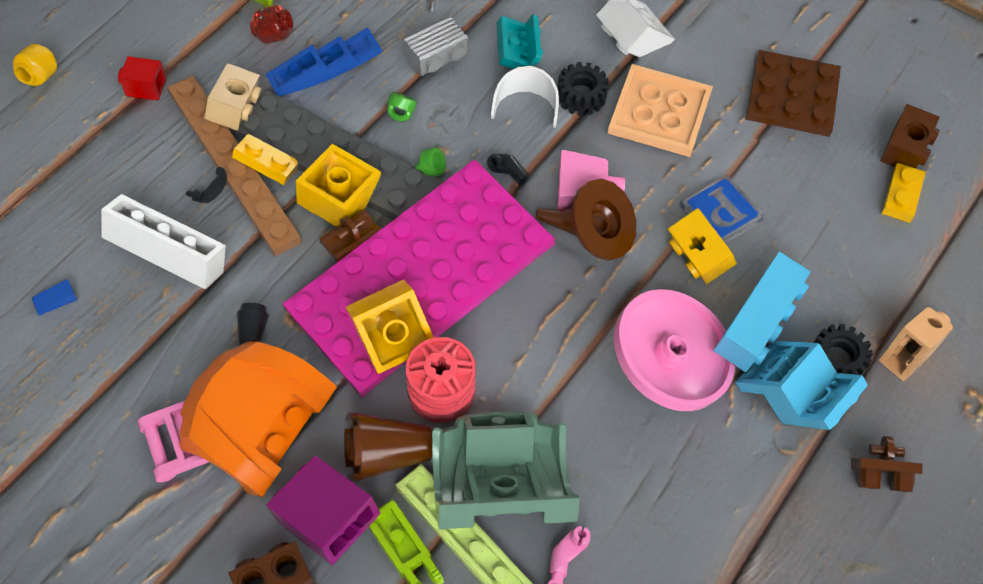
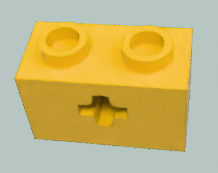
[668,208,737,285]

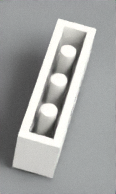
[101,194,226,289]

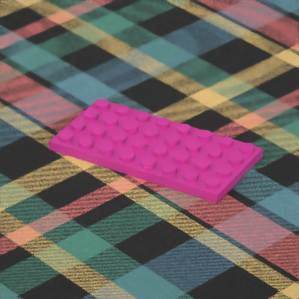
[283,159,555,398]

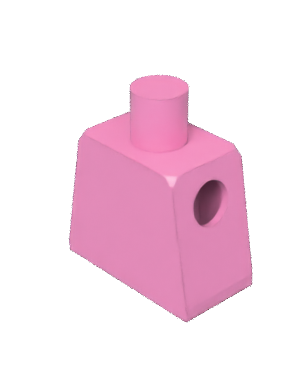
[557,150,625,210]

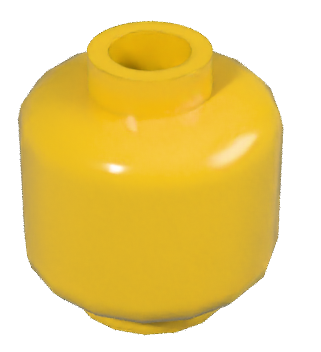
[12,44,57,86]

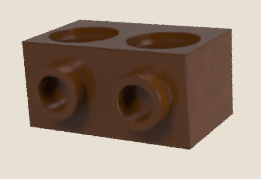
[228,541,314,584]

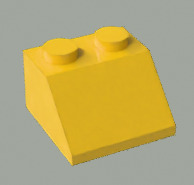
[296,144,381,227]
[345,279,434,374]

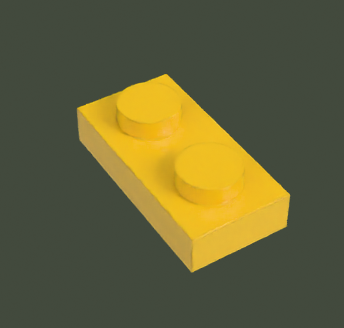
[232,134,298,185]
[881,163,926,223]

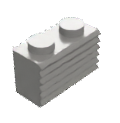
[403,16,468,76]

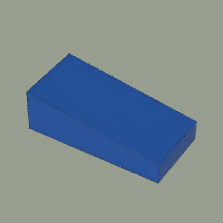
[31,279,77,316]

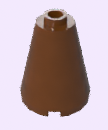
[344,412,432,481]

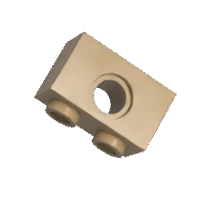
[204,63,262,131]

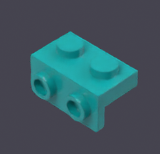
[496,14,543,69]

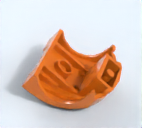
[179,341,337,497]

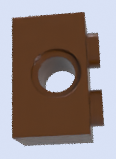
[880,104,940,168]

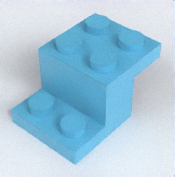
[735,341,868,430]

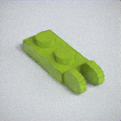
[368,499,444,584]

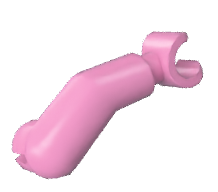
[548,526,591,584]

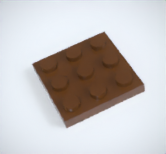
[746,50,841,137]

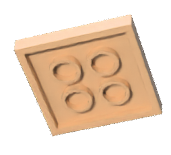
[607,64,713,157]

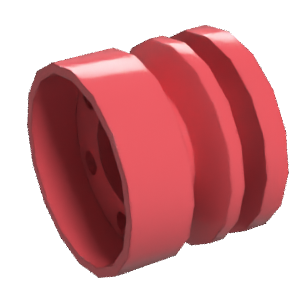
[406,337,476,423]

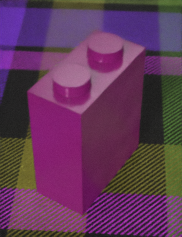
[266,455,381,566]

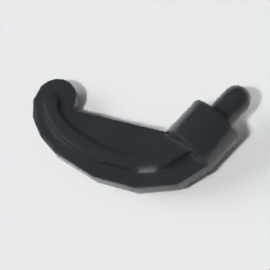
[186,167,227,203]

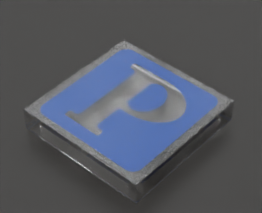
[679,174,765,243]

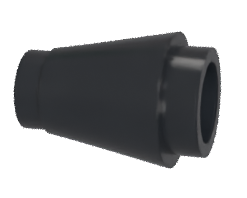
[237,302,269,346]

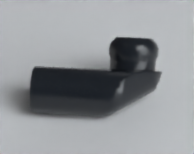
[487,153,529,185]

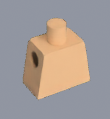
[879,307,953,382]

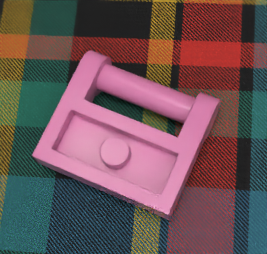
[137,401,209,483]

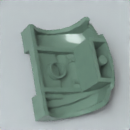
[432,412,580,529]

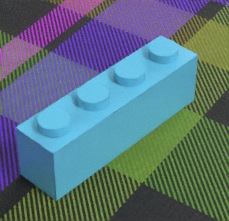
[713,251,811,372]

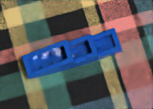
[265,27,383,96]

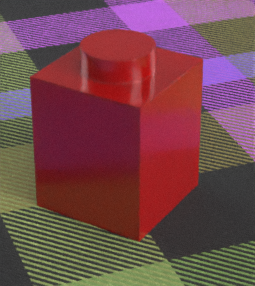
[118,56,167,101]

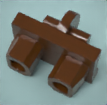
[319,209,382,262]
[851,436,923,492]

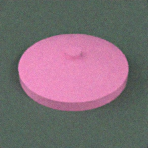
[614,289,735,411]

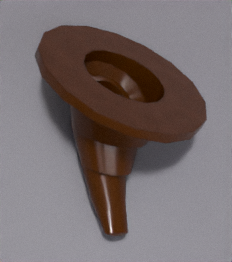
[536,178,636,261]

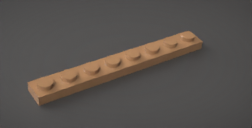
[167,75,302,257]

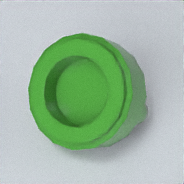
[387,92,417,122]
[414,147,446,177]

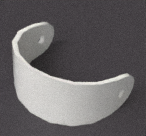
[491,66,559,128]

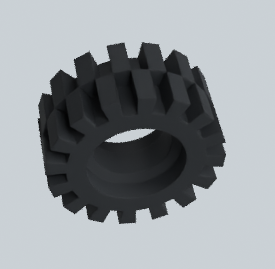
[557,62,609,116]
[813,324,873,376]

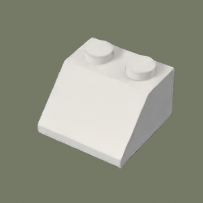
[597,0,675,57]

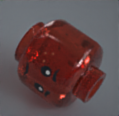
[250,4,293,44]

